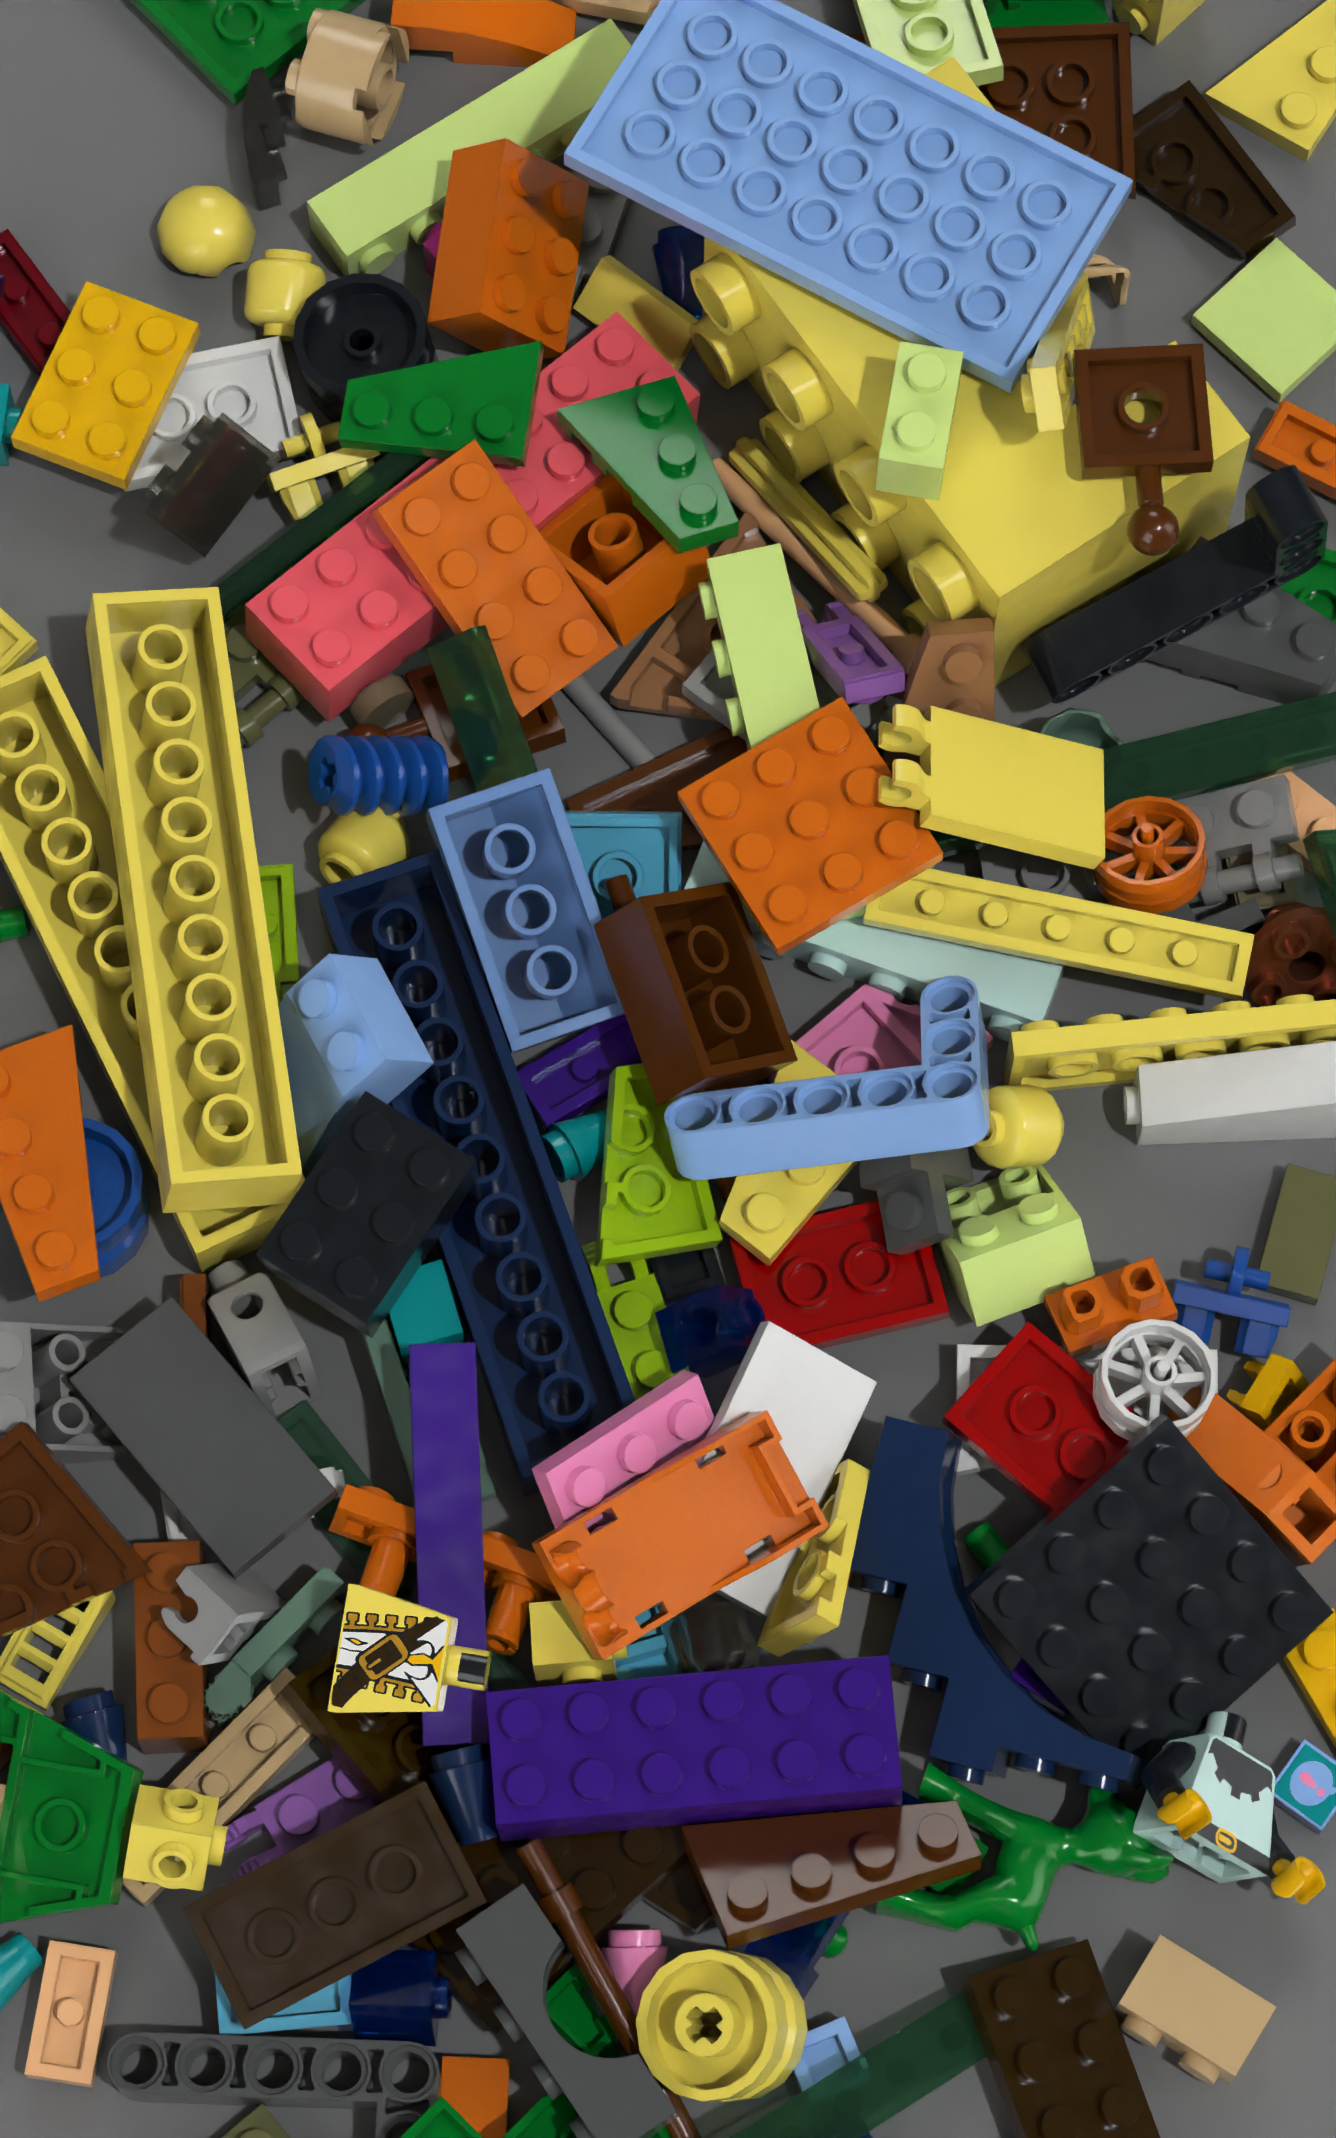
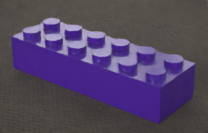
[486,1655,902,1842]

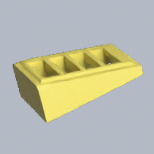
[0,1590,117,1711]

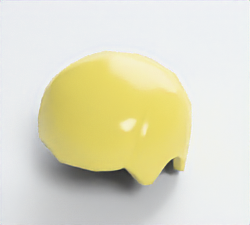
[157,185,256,277]

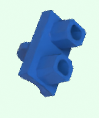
[1171,1246,1291,1359]

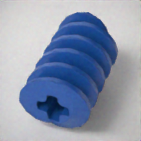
[308,735,449,816]

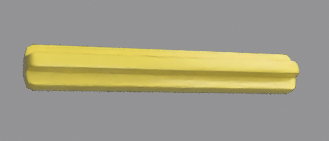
[729,437,888,603]

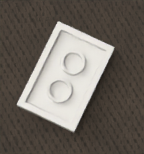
[124,336,306,492]

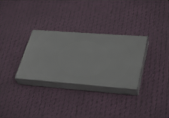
[69,1296,338,1579]

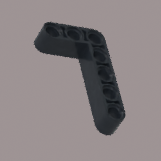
[1022,465,1328,704]

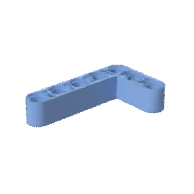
[664,976,990,1180]

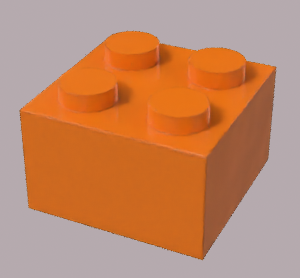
[539,473,710,648]

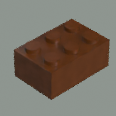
[593,882,798,1105]

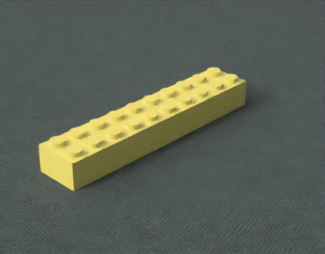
[85,587,302,1213]
[0,655,305,1274]

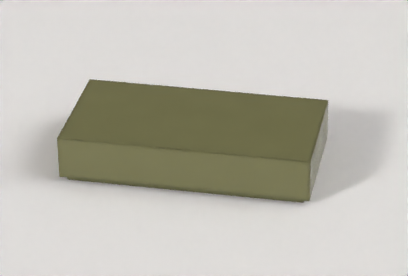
[1259,1163,1336,1305]

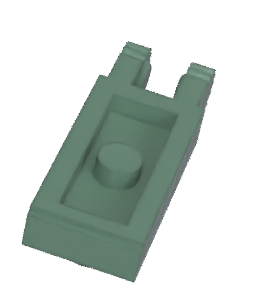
[204,1567,347,1727]

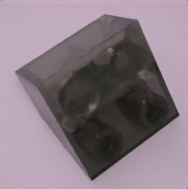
[143,412,281,557]

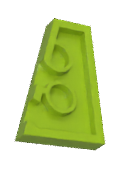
[595,1063,723,1267]

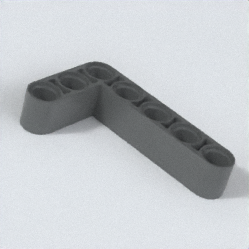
[106,2032,441,2138]

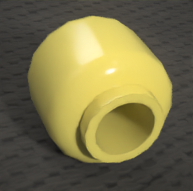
[244,249,326,342]
[317,806,411,885]
[973,1084,1064,1169]

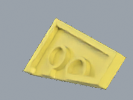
[1204,0,1336,162]
[757,1458,870,1657]

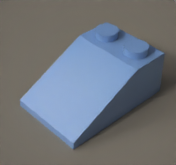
[279,953,434,1175]

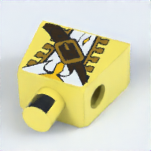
[327,1584,491,1713]

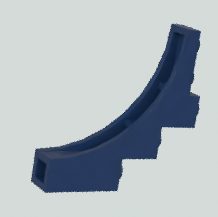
[850,1416,1145,1794]

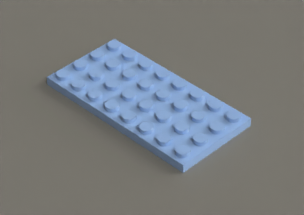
[564,0,1133,394]

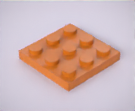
[677,696,943,957]

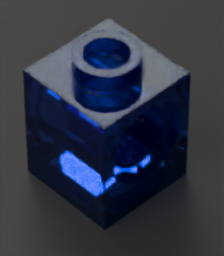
[655,1284,765,1378]

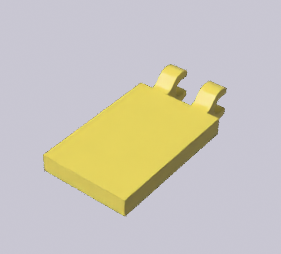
[878,704,1105,870]

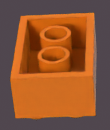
[427,138,590,359]

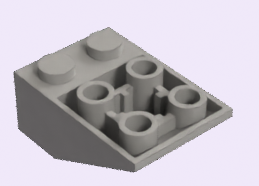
[0,1321,133,1464]

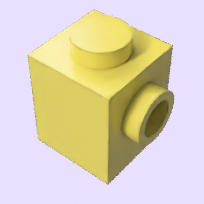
[529,1600,628,1687]

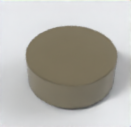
[350,675,415,728]

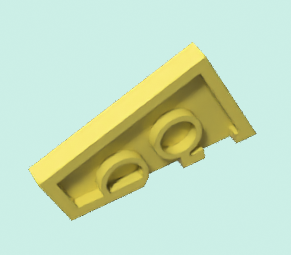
[719,1040,858,1266]

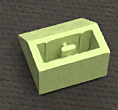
[935,1165,1096,1327]

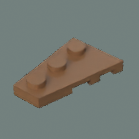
[882,617,995,772]

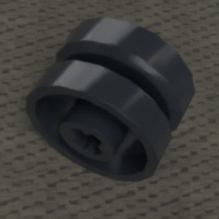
[293,273,438,423]

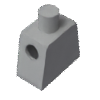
[207,1260,324,1419]

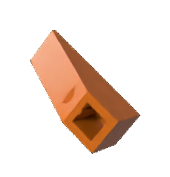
[1165,1387,1336,1567]

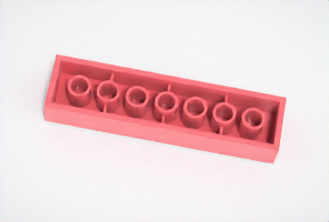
[245,312,701,722]

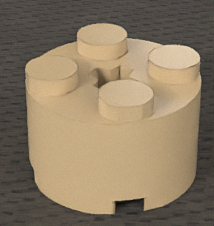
[285,8,409,146]

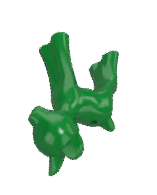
[876,1763,1174,1951]

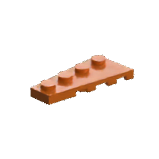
[0,1024,101,1302]

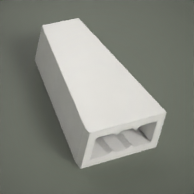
[1123,1041,1336,1145]

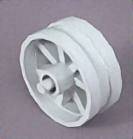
[1093,1319,1217,1441]

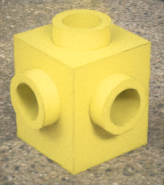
[123,1784,228,1892]

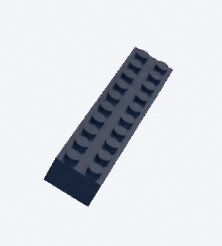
[317,850,635,1496]

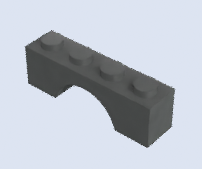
[454,1884,679,2138]

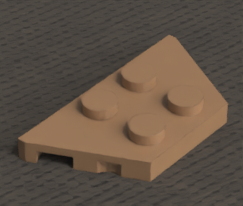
[610,512,816,722]

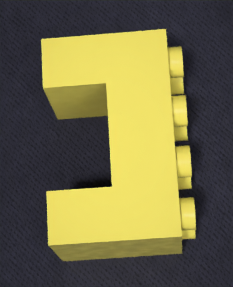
[689,56,1250,687]

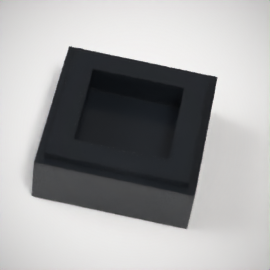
[647,1248,726,1310]

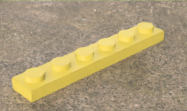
[1021,272,1095,432]
[863,868,1255,1001]

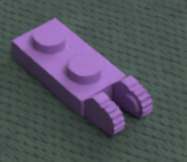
[797,601,906,704]
[224,1757,375,1880]

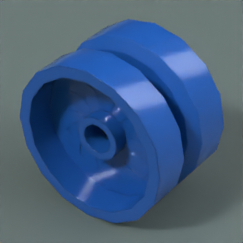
[11,1118,150,1277]

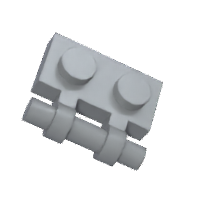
[1171,774,1304,906]

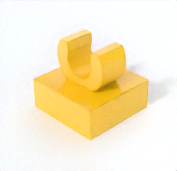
[1226,1353,1310,1431]

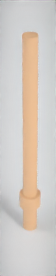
[713,458,922,675]

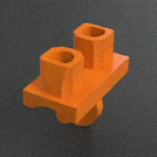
[1044,1256,1178,1358]

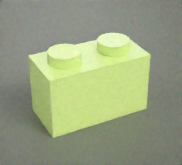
[875,341,964,501]

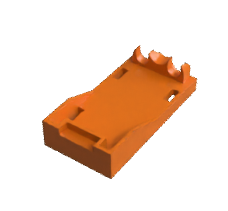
[531,1410,830,1660]

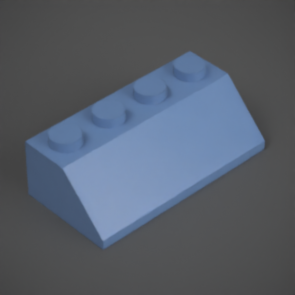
[425,768,625,1055]

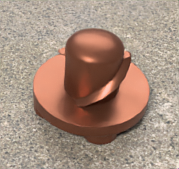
[1245,902,1336,1007]

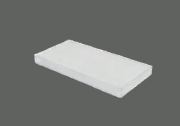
[695,1321,877,1617]

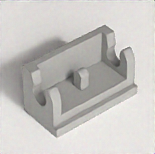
[161,1562,287,1666]

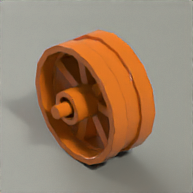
[1093,796,1208,914]

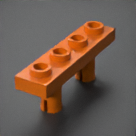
[328,1484,561,1655]

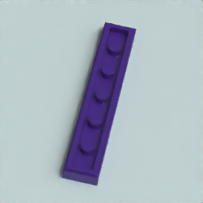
[408,1342,490,1746]

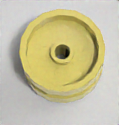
[636,1949,808,2102]

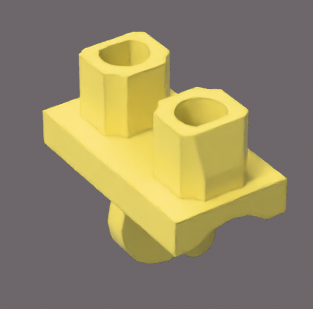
[265,412,380,522]

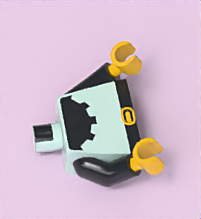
[1133,1711,1326,1905]

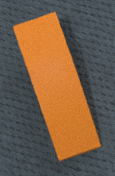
[391,0,577,67]

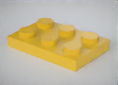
[11,281,201,490]

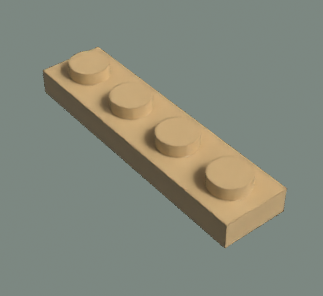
[122,1667,316,1908]

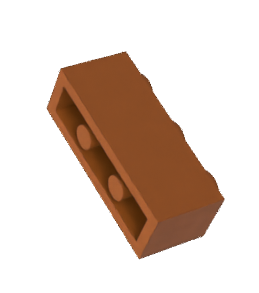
[133,1540,210,1755]

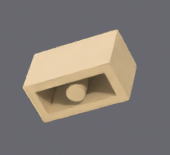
[1114,1934,1277,2085]

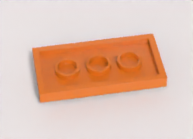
[371,439,619,720]

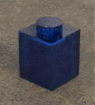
[348,1950,452,2046]

